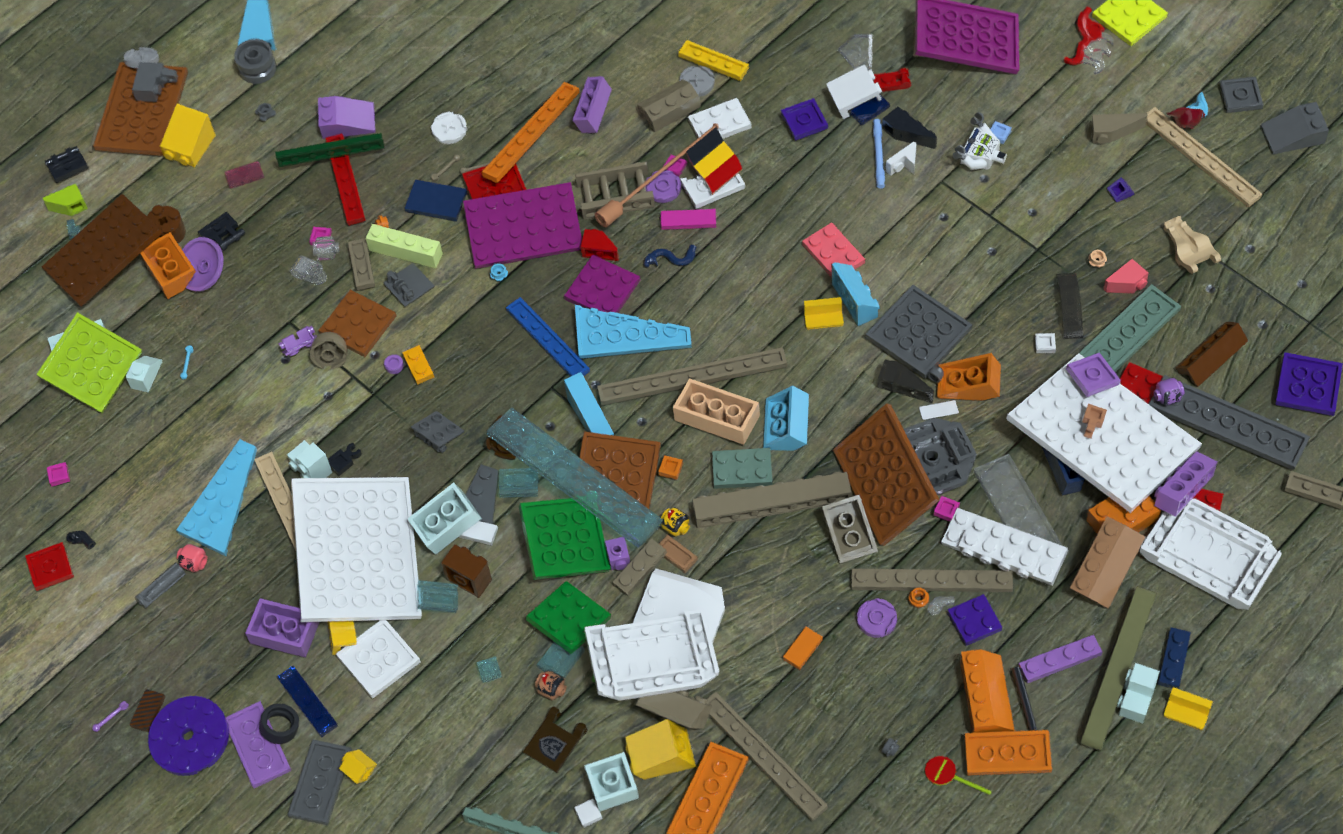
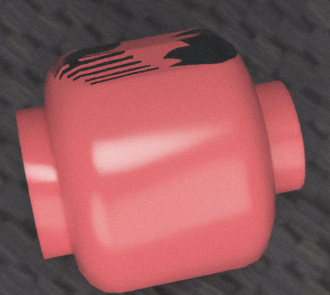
[177,544,208,572]

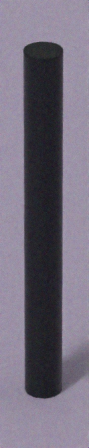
[1012,667,1038,731]

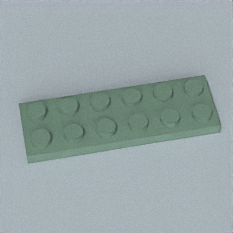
[1079,284,1181,372]

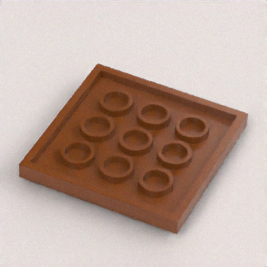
[572,431,661,519]

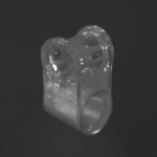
[289,255,327,285]

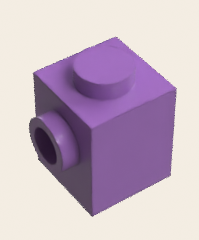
[605,537,630,570]

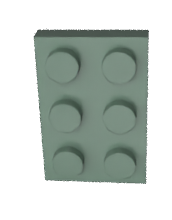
[712,448,773,489]

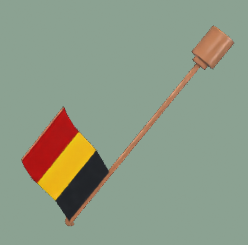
[595,123,742,228]

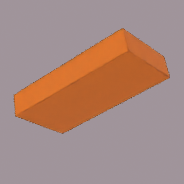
[783,627,823,670]

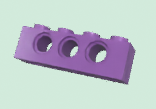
[1154,451,1217,517]

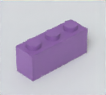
[572,76,612,133]

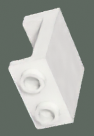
[826,64,882,119]

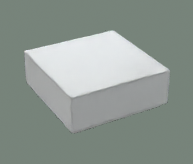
[1035,333,1056,353]
[574,799,602,828]

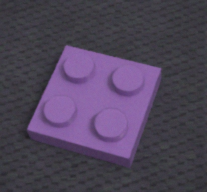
[1066,353,1121,397]

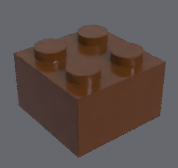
[441,544,492,598]

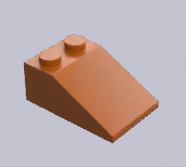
[937,353,1001,401]

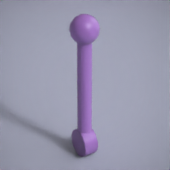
[92,701,128,732]

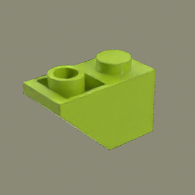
[43,183,88,216]

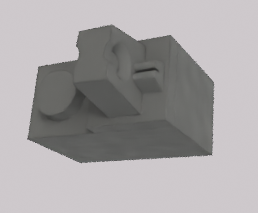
[132,62,178,102]

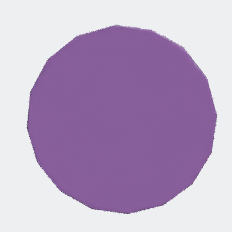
[646,170,681,203]
[857,599,897,638]

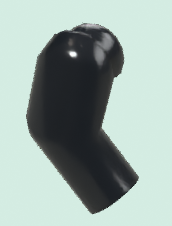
[66,531,96,549]

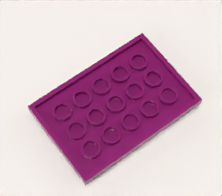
[915,0,1019,74]
[463,182,582,269]

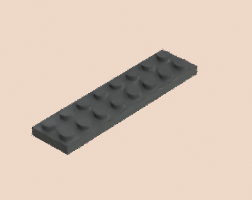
[1149,375,1310,471]

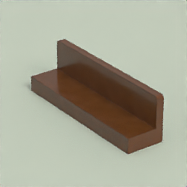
[1176,322,1248,386]

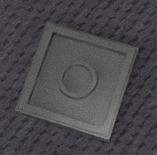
[1219,77,1263,113]

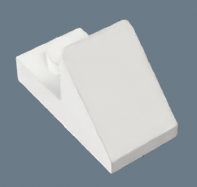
[886,142,916,176]

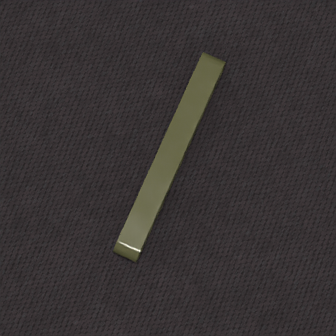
[1081,586,1157,751]

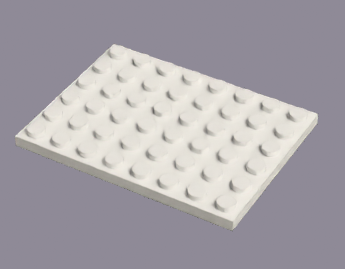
[1006,353,1202,513]
[291,477,422,622]

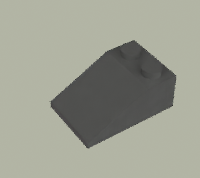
[1261,102,1329,155]

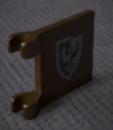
[523,706,588,773]

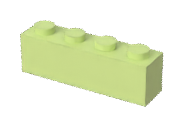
[365,224,443,268]

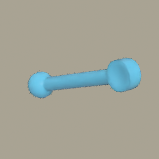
[180,345,193,379]

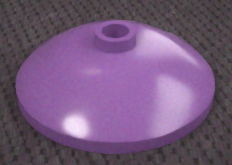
[182,237,223,292]

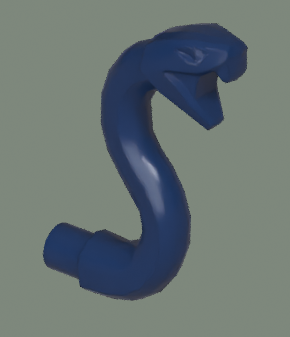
[644,245,696,268]

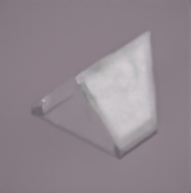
[837,34,873,70]

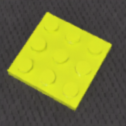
[1092,0,1168,46]

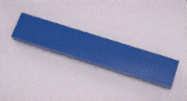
[506,297,590,377]

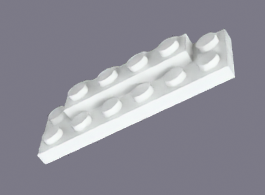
[941,508,1068,586]

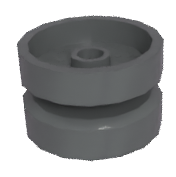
[234,39,277,84]

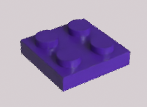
[781,98,828,140]
[947,594,1002,646]

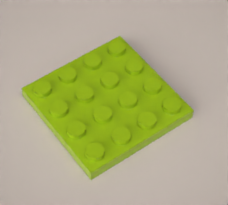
[36,312,142,413]

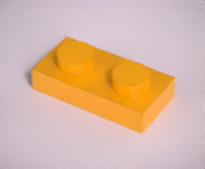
[402,345,434,385]

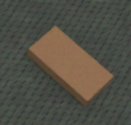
[659,535,698,573]

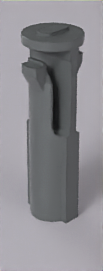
[135,562,186,609]

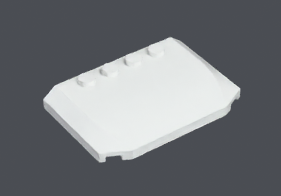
[1139,499,1282,610]
[633,569,725,644]
[584,609,719,701]

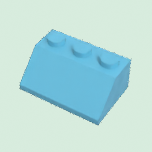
[832,262,880,326]
[763,386,809,451]

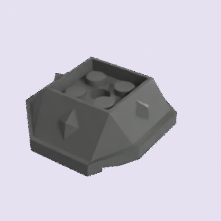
[904,418,977,495]

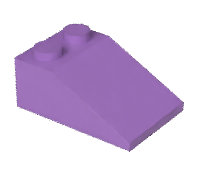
[318,96,375,139]

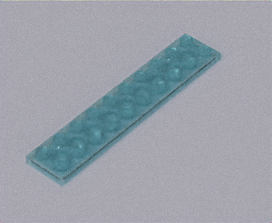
[486,407,663,548]

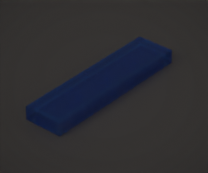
[277,665,338,738]

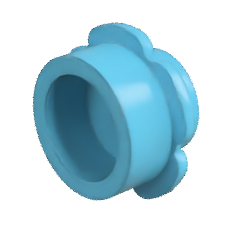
[490,263,508,281]

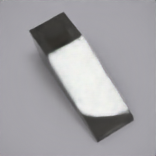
[878,359,934,403]

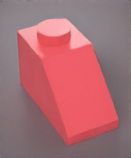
[1104,259,1148,294]

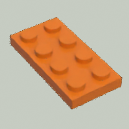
[965,730,1052,776]

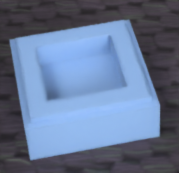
[990,121,1011,144]

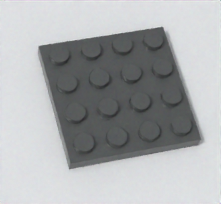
[866,285,972,379]

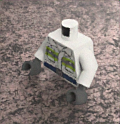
[953,112,1007,170]

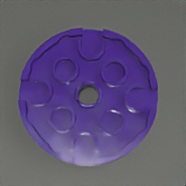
[148,696,229,776]

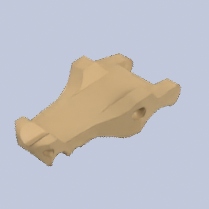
[1164,216,1221,274]

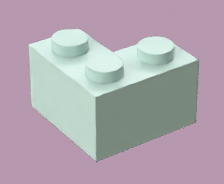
[287,440,332,478]
[1117,663,1160,723]

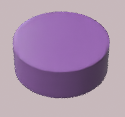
[384,355,404,374]

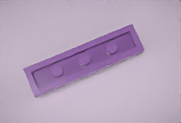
[1019,635,1102,684]

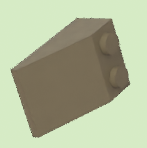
[820,495,878,563]

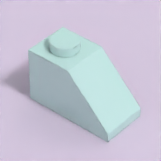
[126,356,162,392]

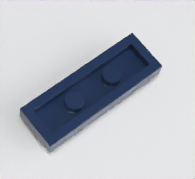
[1158,627,1191,689]

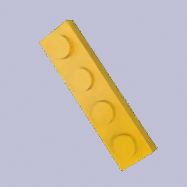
[678,40,749,81]

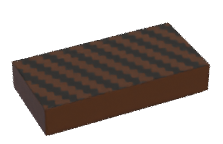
[129,689,165,732]

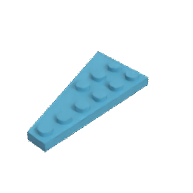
[575,305,692,358]
[177,439,257,556]

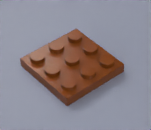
[318,290,396,357]

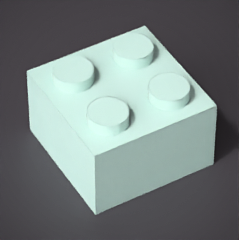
[585,752,639,812]

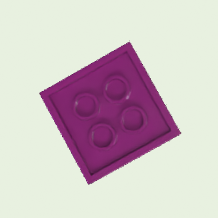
[564,255,640,313]

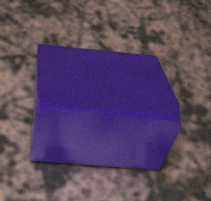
[1107,177,1135,202]

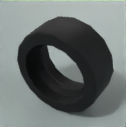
[259,703,299,744]

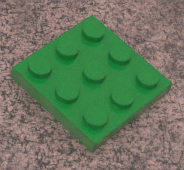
[526,581,611,654]

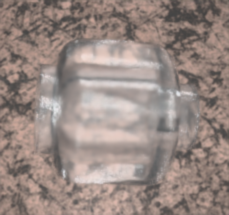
[313,236,339,260]

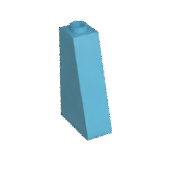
[238,0,276,51]
[564,372,614,435]

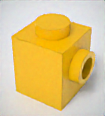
[339,749,377,784]

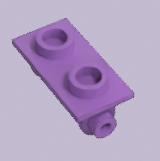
[278,326,317,356]

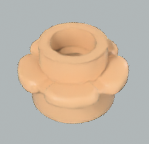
[1088,250,1107,267]

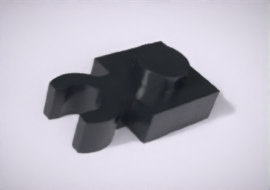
[328,443,362,476]

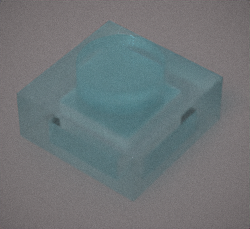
[67,219,81,239]
[477,656,502,683]

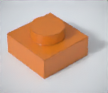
[658,455,683,480]

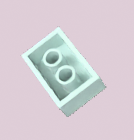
[408,483,482,554]

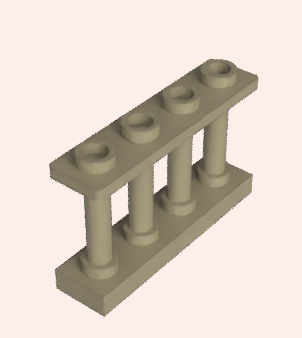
[575,162,655,220]

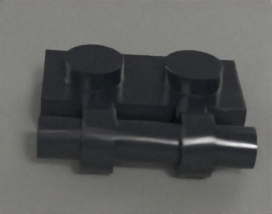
[45,146,89,183]
[197,211,246,251]

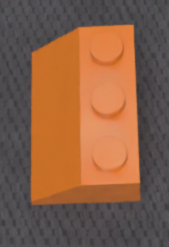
[140,232,196,299]

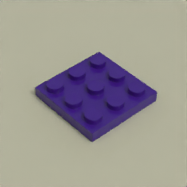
[1275,352,1343,416]

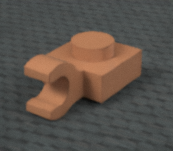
[1082,404,1107,439]

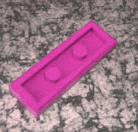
[661,209,716,230]

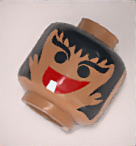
[535,670,567,700]

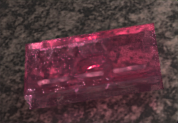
[225,161,264,189]

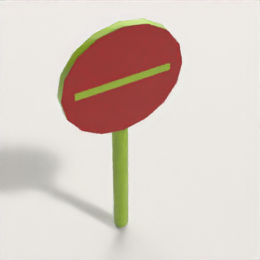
[925,756,991,795]

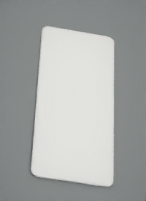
[919,400,959,420]

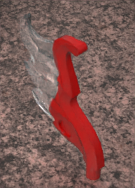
[1064,6,1113,74]

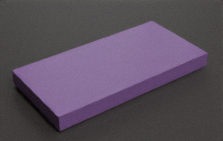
[226,701,292,788]

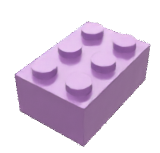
[245,598,320,658]

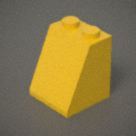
[160,104,216,167]
[625,719,696,780]

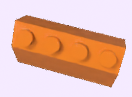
[960,649,1015,733]

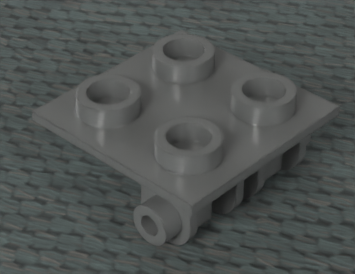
[384,263,435,307]
[411,411,465,453]

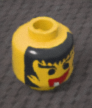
[660,508,690,537]

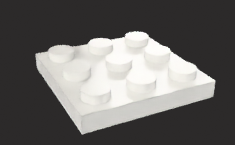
[336,620,421,699]

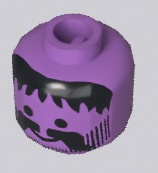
[1154,378,1185,406]

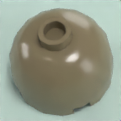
[310,332,348,369]

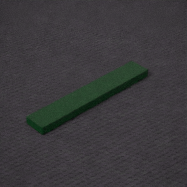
[275,133,385,167]

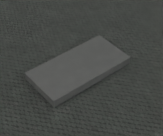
[288,739,352,826]

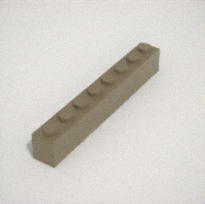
[693,472,852,529]

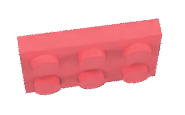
[802,223,865,278]

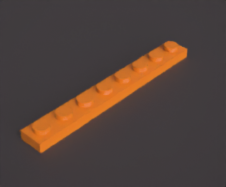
[482,82,580,183]

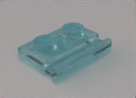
[499,468,539,497]
[417,580,458,613]
[537,642,585,678]

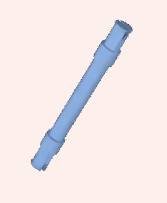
[873,119,885,189]

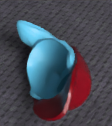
[1166,92,1208,129]

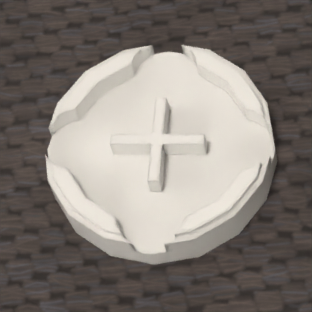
[431,112,467,144]

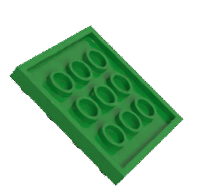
[519,496,611,580]

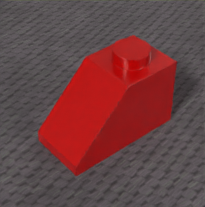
[581,229,619,261]

